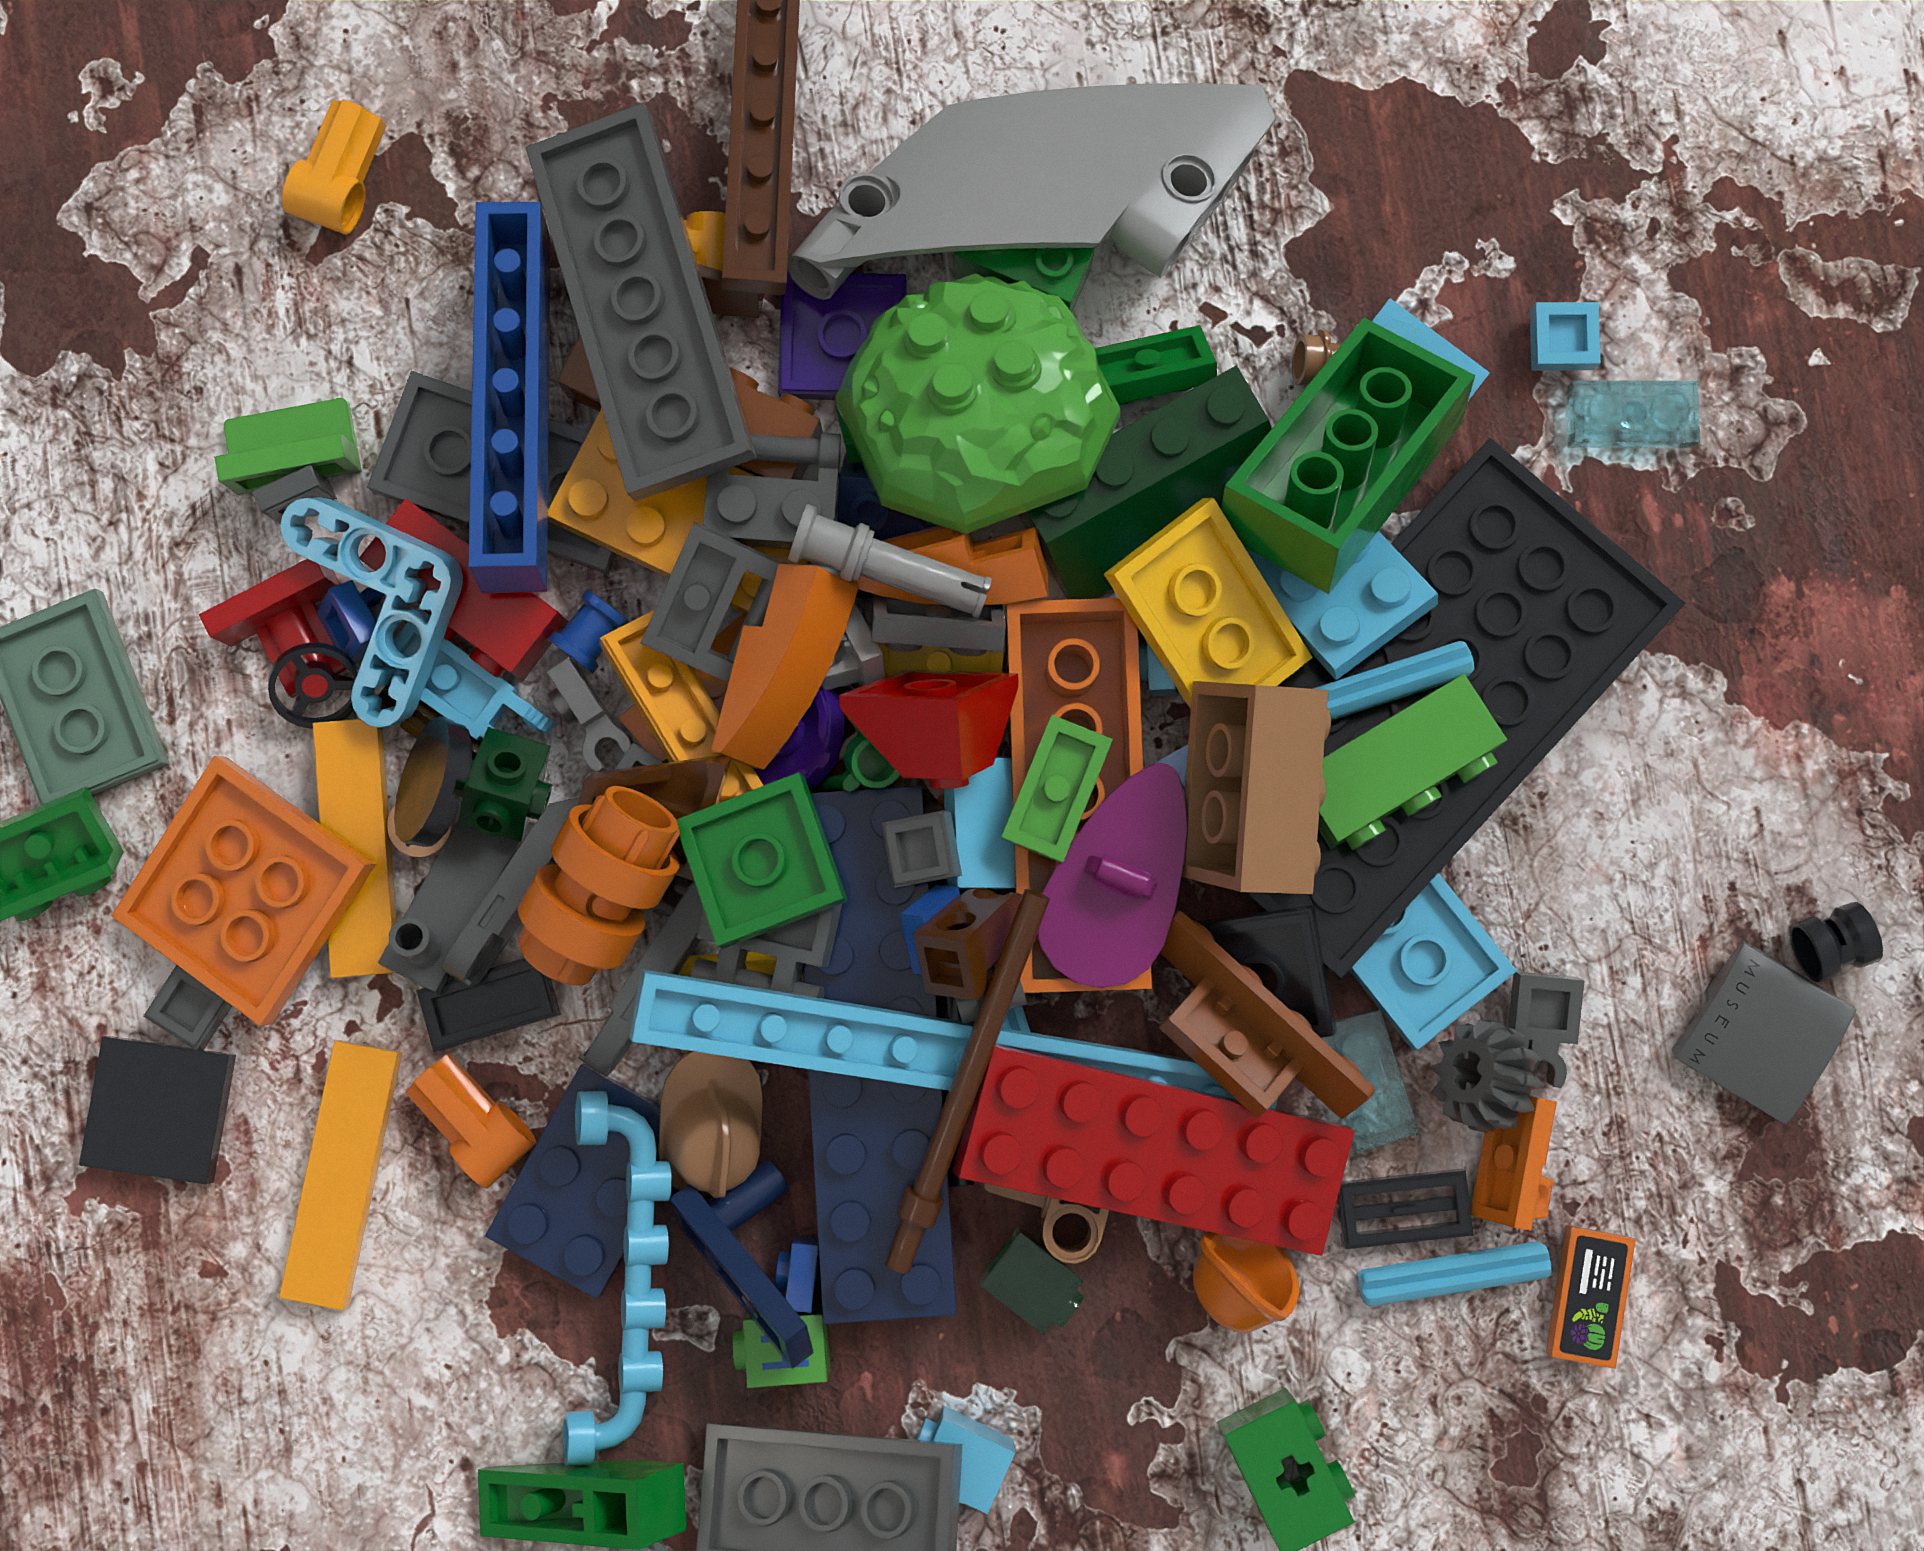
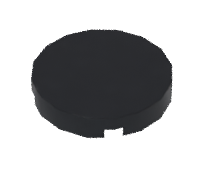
[394,716,473,847]

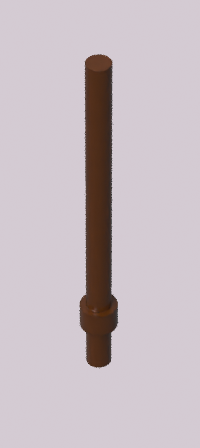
[884,889,1050,1274]

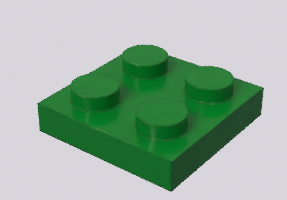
[677,772,848,949]

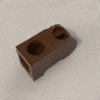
[913,888,1023,1001]

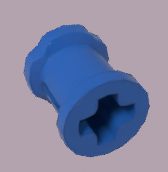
[548,589,629,674]

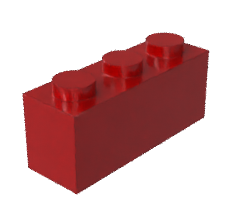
[359,498,569,681]

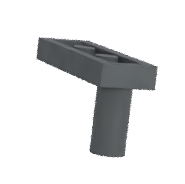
[378,820,533,995]

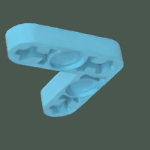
[280,497,463,728]

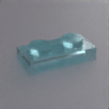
[1566,381,1700,448]
[1321,1010,1419,1153]

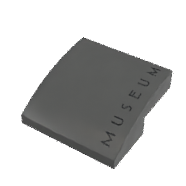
[1672,940,1856,1125]

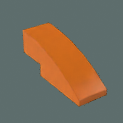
[838,526,1048,605]
[711,564,859,770]

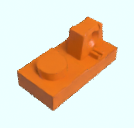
[1470,1096,1557,1231]

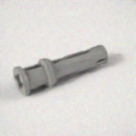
[788,504,992,619]

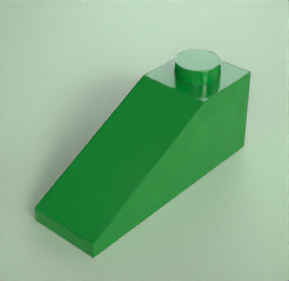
[478,1459,686,1550]

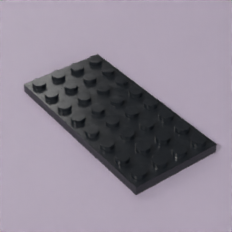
[1242,438,1685,980]

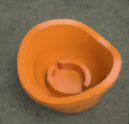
[1192,1231,1300,1334]

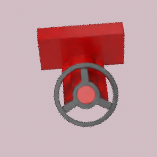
[198,559,358,729]

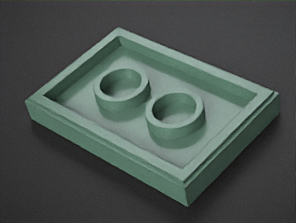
[0,588,170,805]

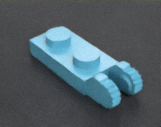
[383,621,556,742]

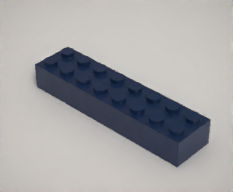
[802,786,956,1324]

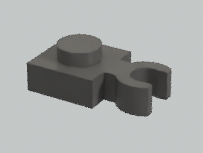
[1508,972,1585,1088]

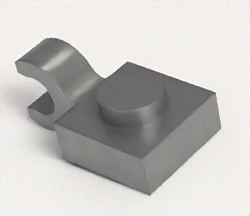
[546,658,633,772]

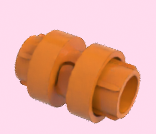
[518,786,680,986]

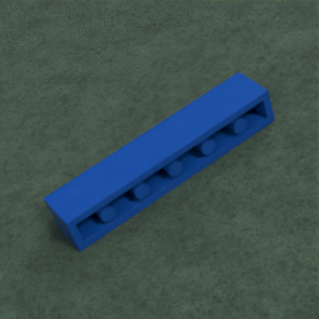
[469,202,550,593]

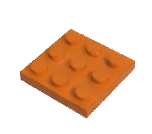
[111,756,376,1026]

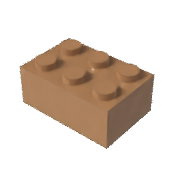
[1181,681,1331,894]

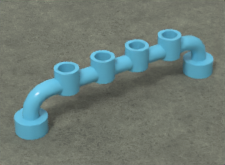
[563,1091,671,1466]

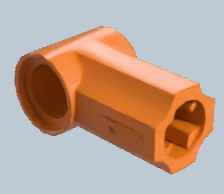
[405,1054,537,1189]

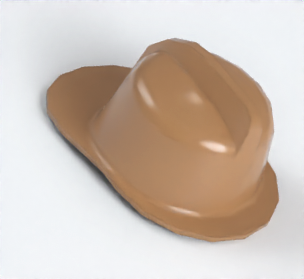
[658,1051,763,1198]

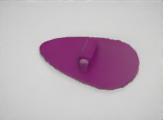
[1038,763,1187,988]

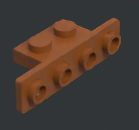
[1159,910,1375,1118]

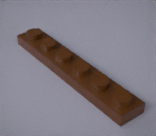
[721,0,800,295]

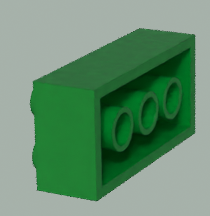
[1221,318,1475,594]

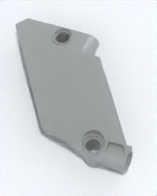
[787,83,1276,300]

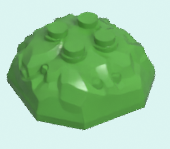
[835,273,1120,534]

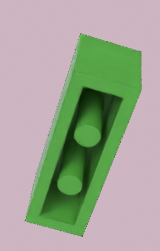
[1318,674,1507,851]

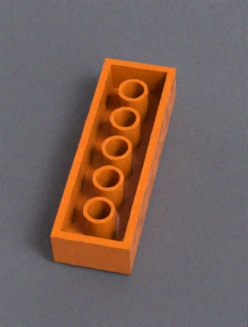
[1005,598,1152,993]

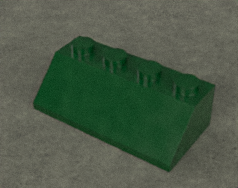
[1018,365,1272,600]

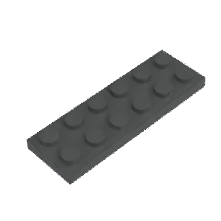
[525,103,757,501]

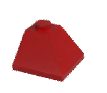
[839,670,1019,789]

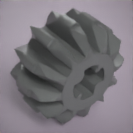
[1429,1019,1545,1133]

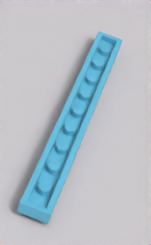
[629,969,1278,1109]

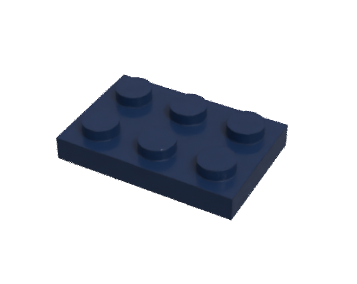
[485,1063,660,1300]

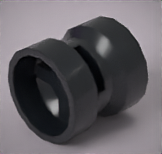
[1790,902,1883,982]

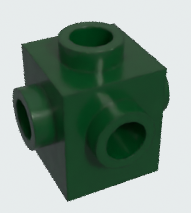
[452,727,553,842]

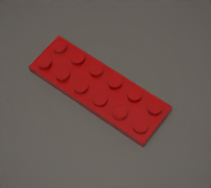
[952,1044,1355,1256]

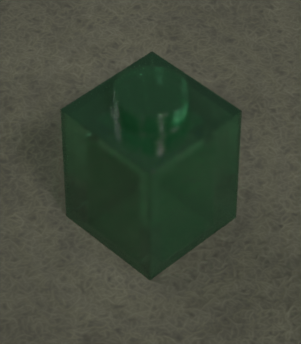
[980,1226,1084,1335]

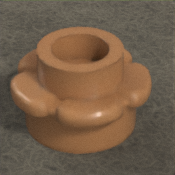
[1292,329,1340,386]

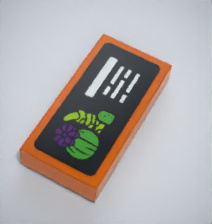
[1546,1225,1636,1369]

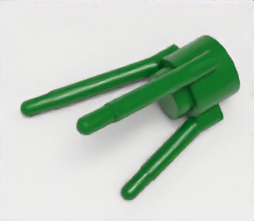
[810,686,900,793]

